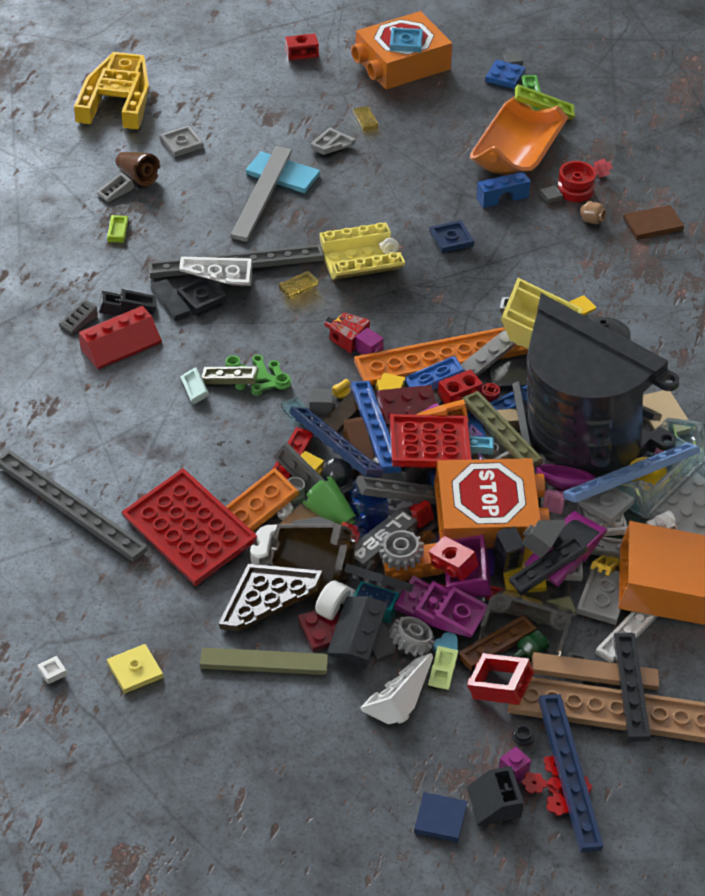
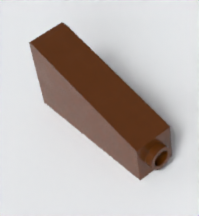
[343,417,381,496]

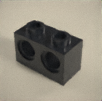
[493,527,525,573]

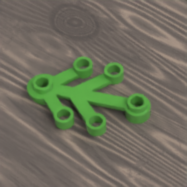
[226,355,291,396]

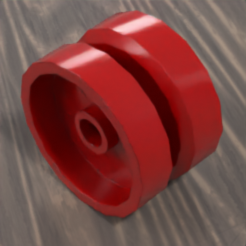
[557,161,596,202]

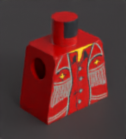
[324,313,370,353]

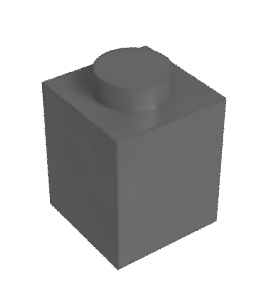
[309,389,336,416]

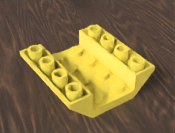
[319,223,405,280]

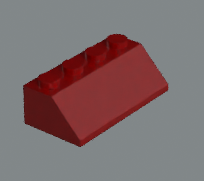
[79,306,162,369]

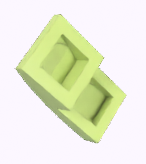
[428,646,458,690]

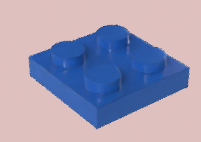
[485,60,525,89]

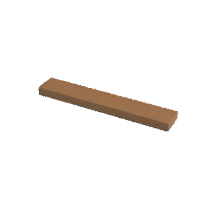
[532,652,659,691]

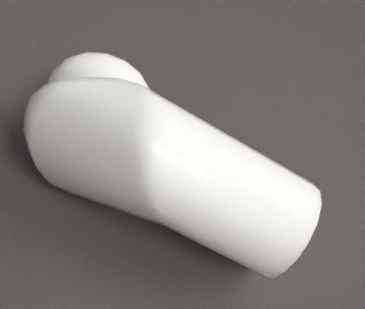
[277,502,294,520]

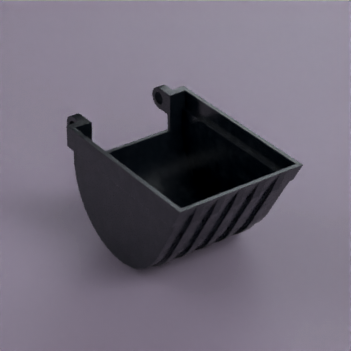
[526,293,679,474]

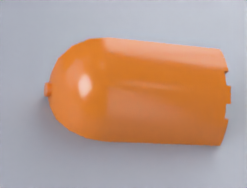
[470,96,569,175]

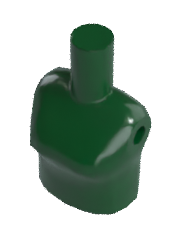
[511,630,550,660]

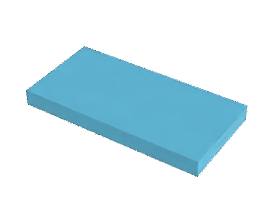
[246,151,320,193]

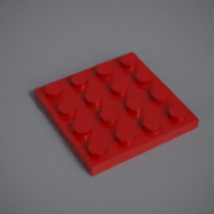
[390,414,471,468]

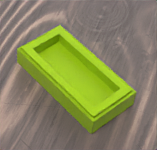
[107,215,129,243]

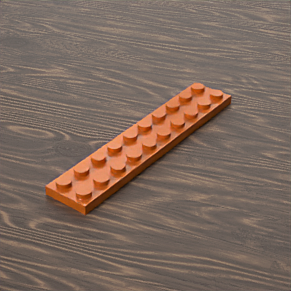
[354,327,528,385]

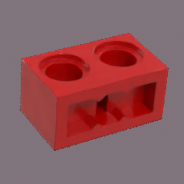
[438,369,483,404]

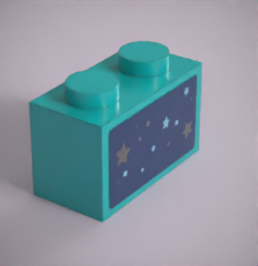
[353,581,399,624]

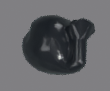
[322,458,360,497]

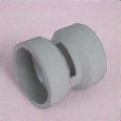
[288,477,305,504]

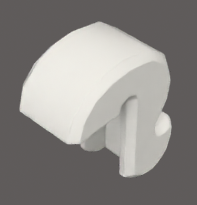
[250,525,277,566]
[315,580,356,620]

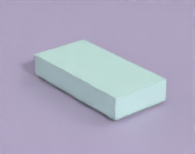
[180,367,210,404]

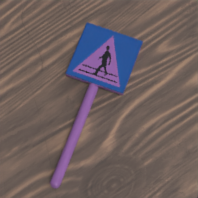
[468,423,486,460]

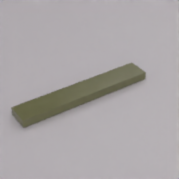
[462,391,543,467]
[200,647,328,675]

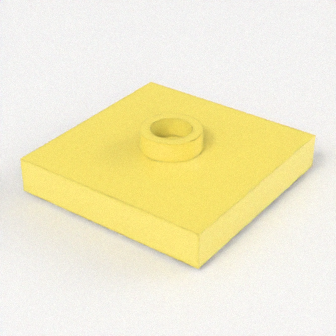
[107,644,163,694]

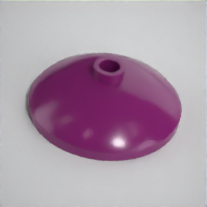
[536,464,595,492]

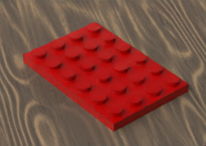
[121,468,257,586]

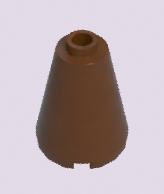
[115,152,161,186]

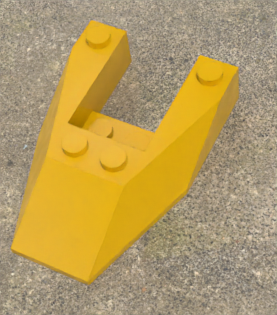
[74,52,149,129]

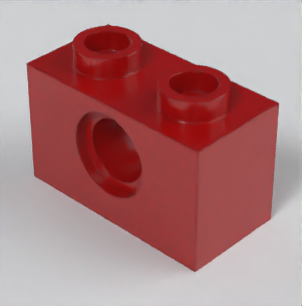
[285,33,319,60]
[429,536,479,581]

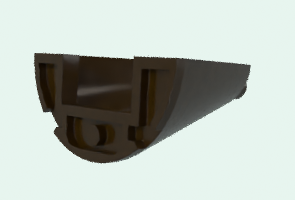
[268,524,356,601]

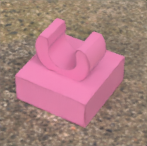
[543,489,566,514]

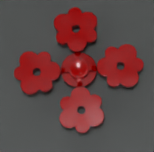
[521,755,593,816]

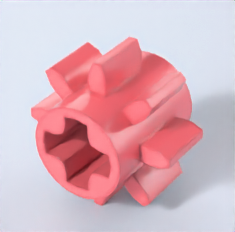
[594,158,613,178]

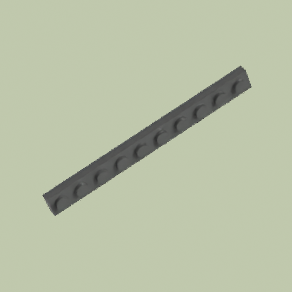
[148,244,324,279]
[0,450,148,562]

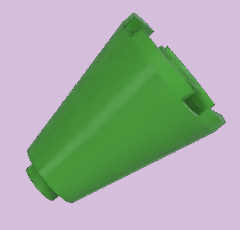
[303,477,356,525]

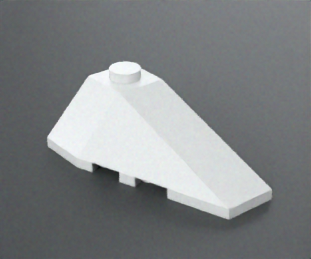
[179,257,252,286]
[360,653,433,724]

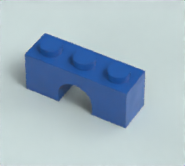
[476,172,531,208]

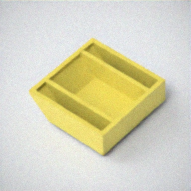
[501,278,583,349]

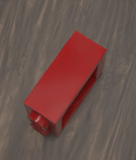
[467,654,534,705]

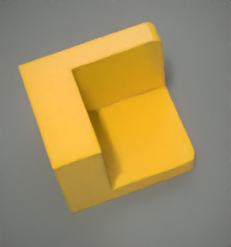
[570,295,596,316]

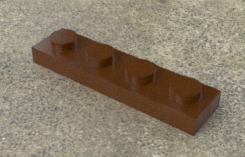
[458,615,537,671]

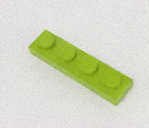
[515,84,575,120]

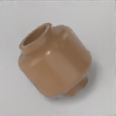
[580,201,607,225]

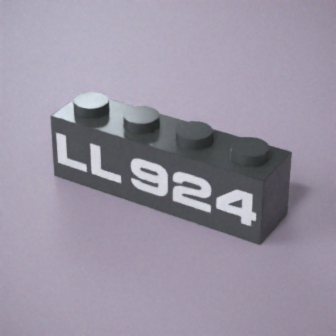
[353,508,417,571]

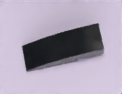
[99,289,157,315]

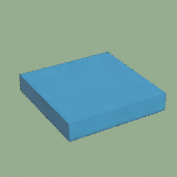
[389,27,423,52]

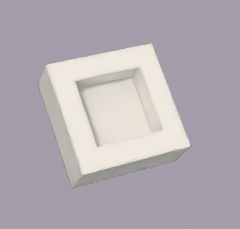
[38,656,67,684]

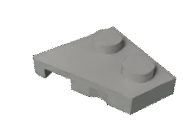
[311,127,355,155]

